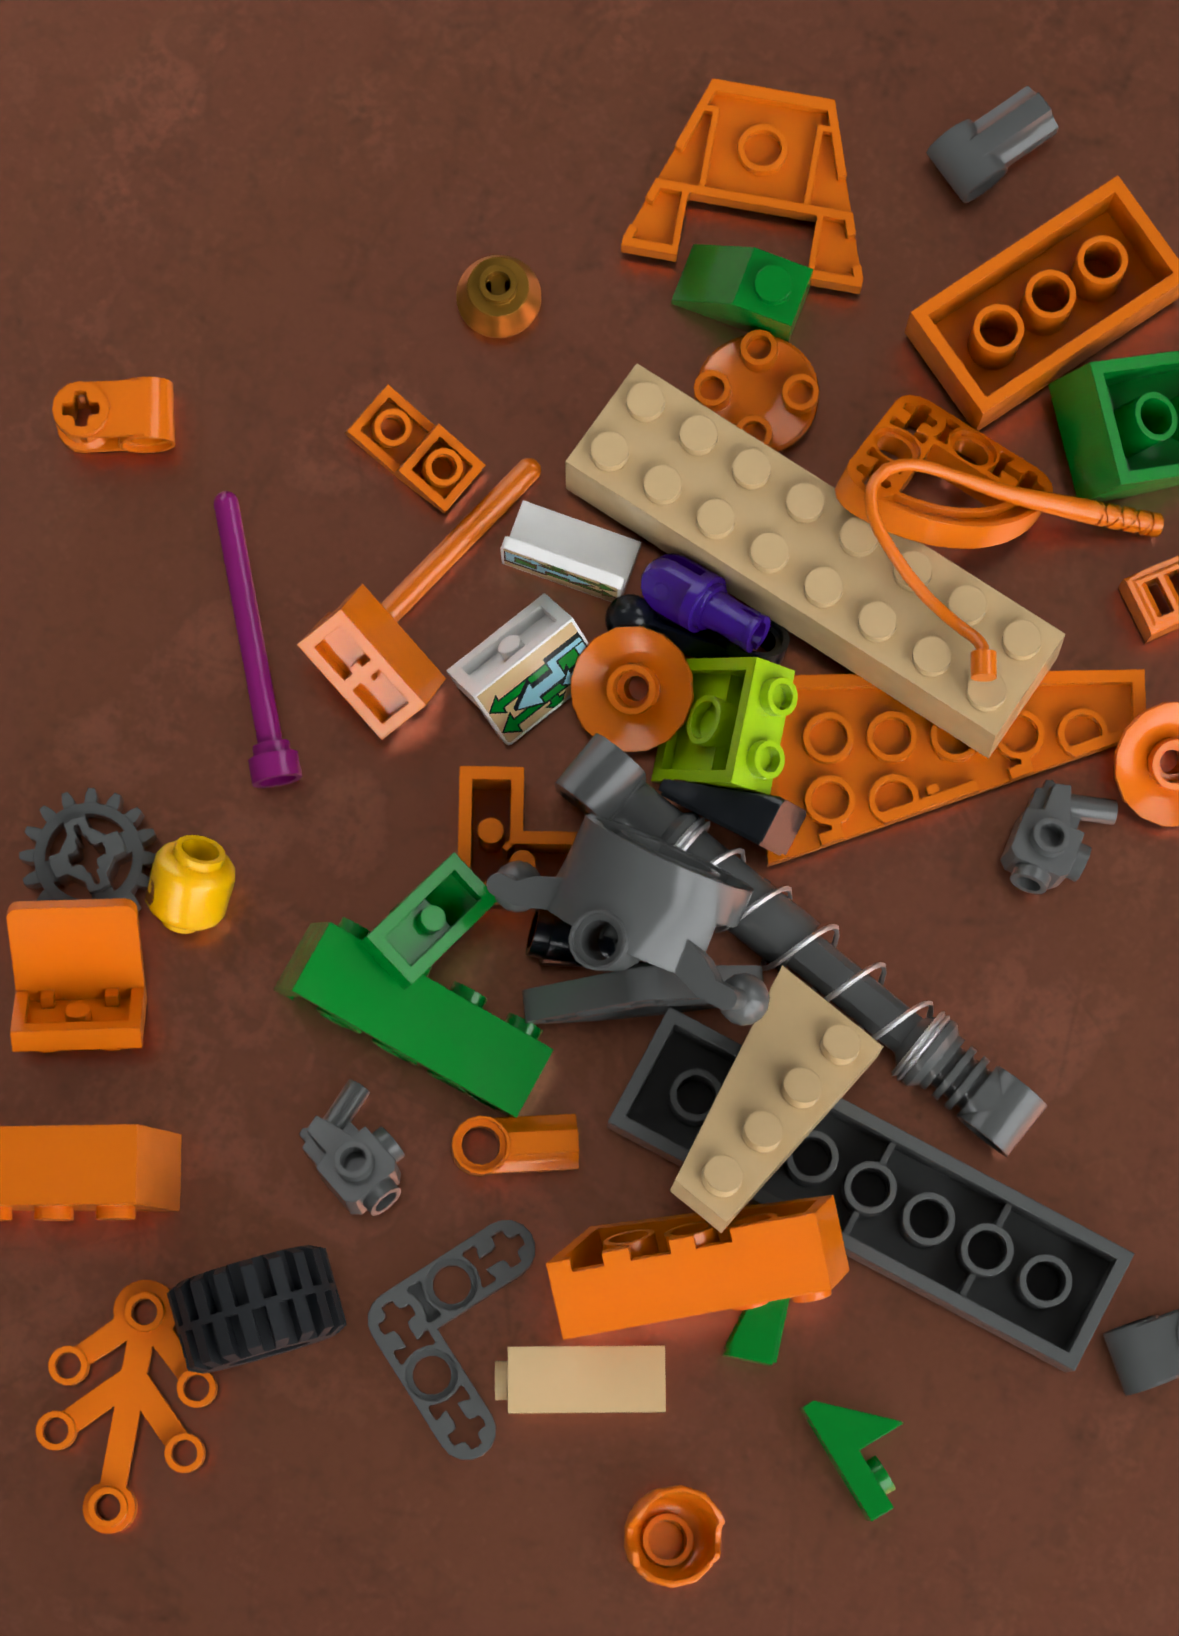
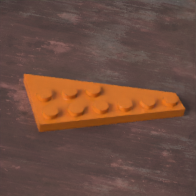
[766,669,1146,868]

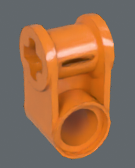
[52,376,175,453]

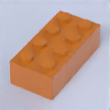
[904,175,1179,431]

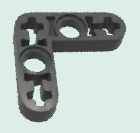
[368,1220,535,1460]

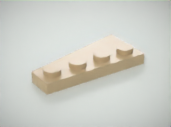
[670,965,884,1233]

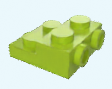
[651,657,798,795]

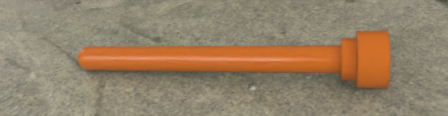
[381,458,541,623]

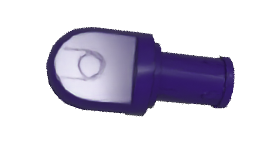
[641,553,771,653]

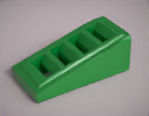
[722,1298,790,1366]

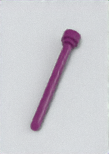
[214,491,303,788]

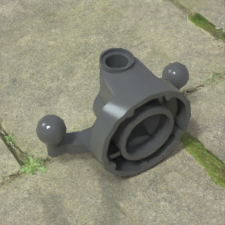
[486,814,770,1026]

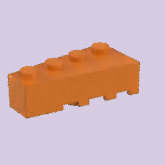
[0,1124,182,1221]
[546,1195,850,1340]

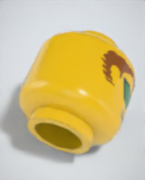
[145,835,235,934]

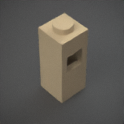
[495,1345,666,1414]

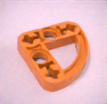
[835,395,1053,549]

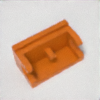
[297,584,447,740]

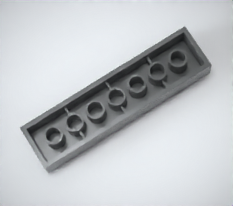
[607,1007,1135,1373]

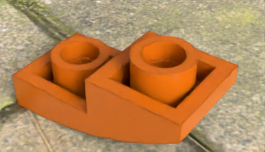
[344,384,486,513]

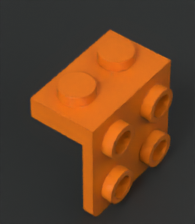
[6,898,147,1053]

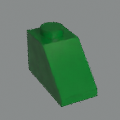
[671,244,813,342]

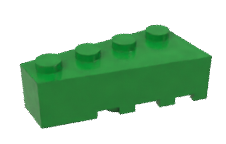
[273,917,554,1118]

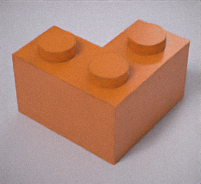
[458,766,578,905]

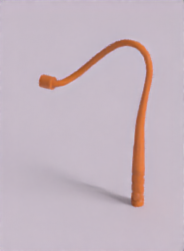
[864,458,1164,682]

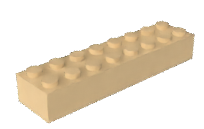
[565,363,1065,759]

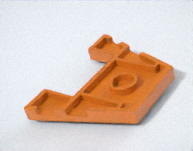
[621,78,863,294]

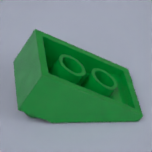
[1048,351,1179,501]

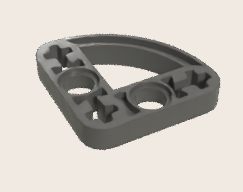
[522,965,764,1024]

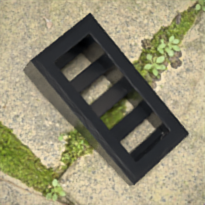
[658,779,806,856]

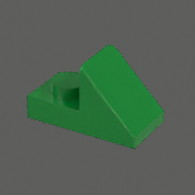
[359,852,497,990]
[799,1401,903,1522]

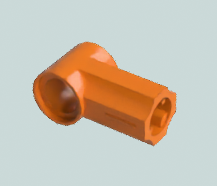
[450,1113,579,1177]

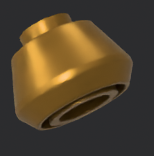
[456,255,541,338]

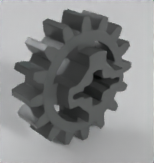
[19,788,158,911]

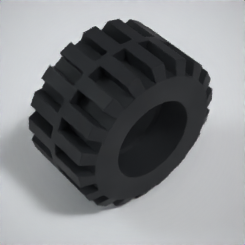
[167,1245,347,1374]

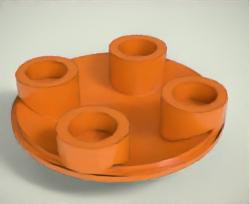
[694,329,819,452]

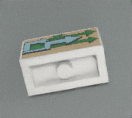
[500,500,641,602]
[446,593,589,745]

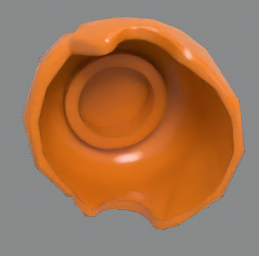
[624,1485,725,1588]

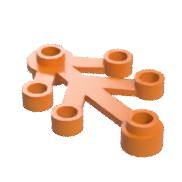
[36,1280,218,1534]

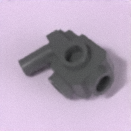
[1000,780,1118,894]
[299,1079,405,1216]

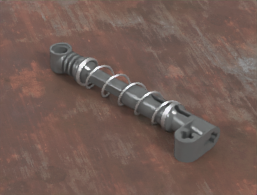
[555,733,1048,1157]

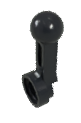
[605,594,790,665]

